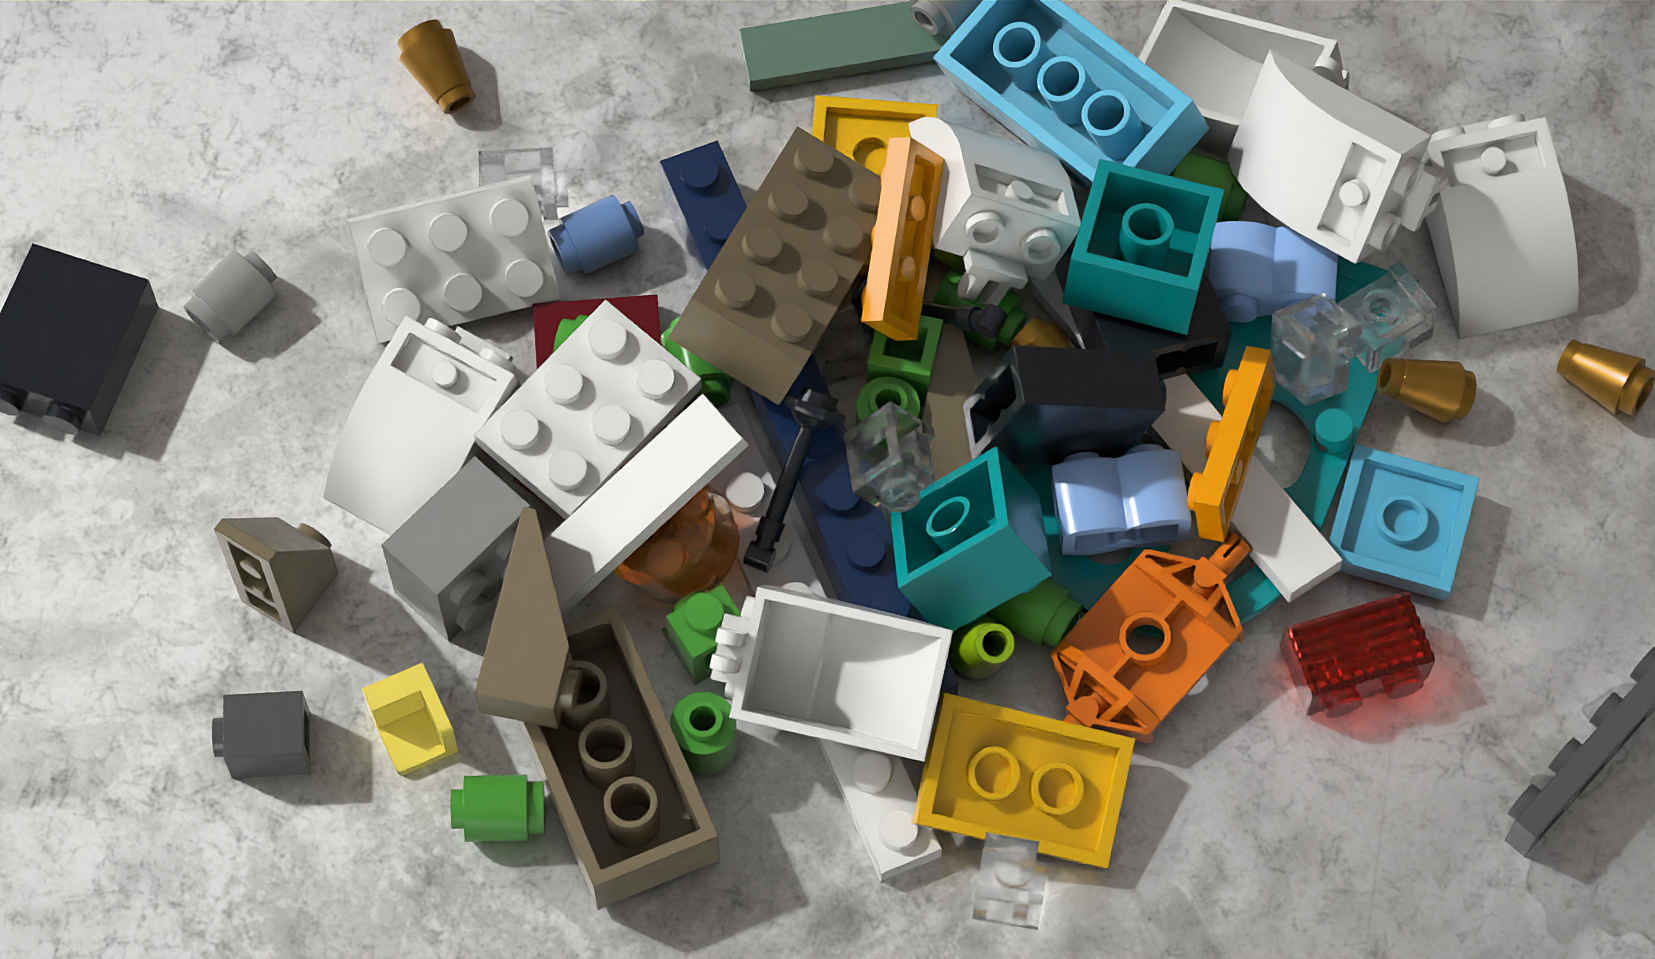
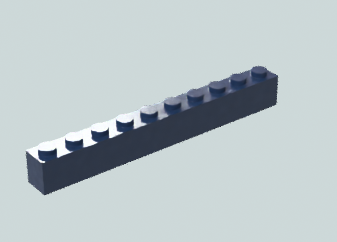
[660,140,959,719]

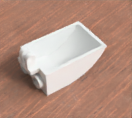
[1138,0,1350,160]
[1227,49,1448,264]
[1421,114,1579,340]
[908,117,1081,306]
[323,316,522,535]
[709,585,953,762]

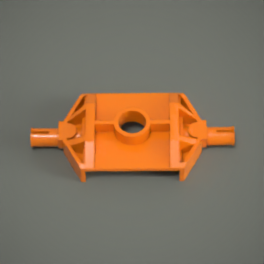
[1050,533,1252,744]

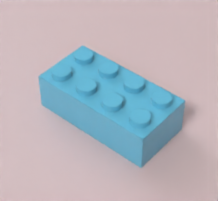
[933,0,1210,192]

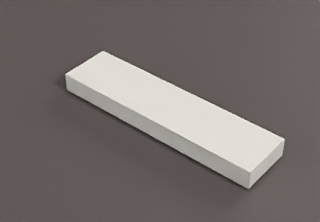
[543,394,749,618]

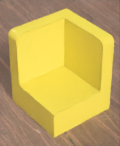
[362,662,459,776]

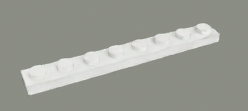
[703,403,942,882]

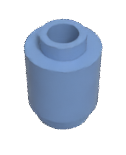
[547,195,645,276]

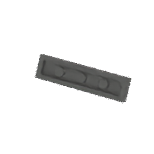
[1504,647,1655,857]

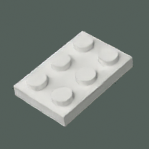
[347,175,561,343]
[474,300,702,520]

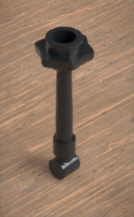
[852,274,1008,340]
[743,386,846,573]

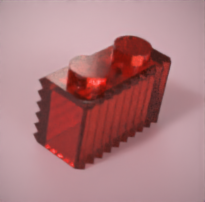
[1279,591,1435,718]

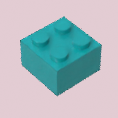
[1062,159,1224,335]
[889,446,1052,631]

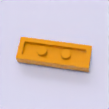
[861,137,944,341]
[1187,346,1276,542]

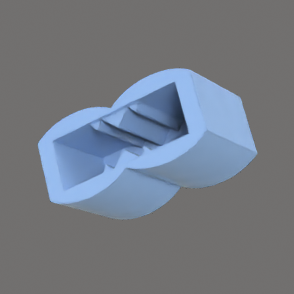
[1209,221,1338,327]
[1051,444,1192,556]

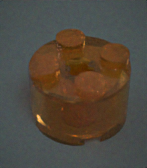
[612,462,740,604]

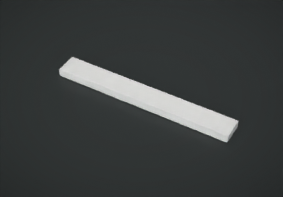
[1025,266,1343,603]

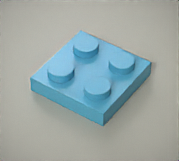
[1328,444,1480,601]

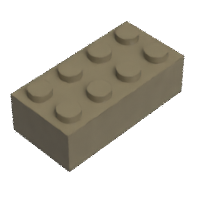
[668,126,882,405]
[518,604,720,910]

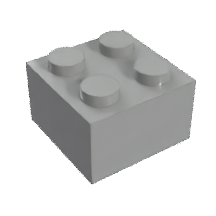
[381,456,531,642]

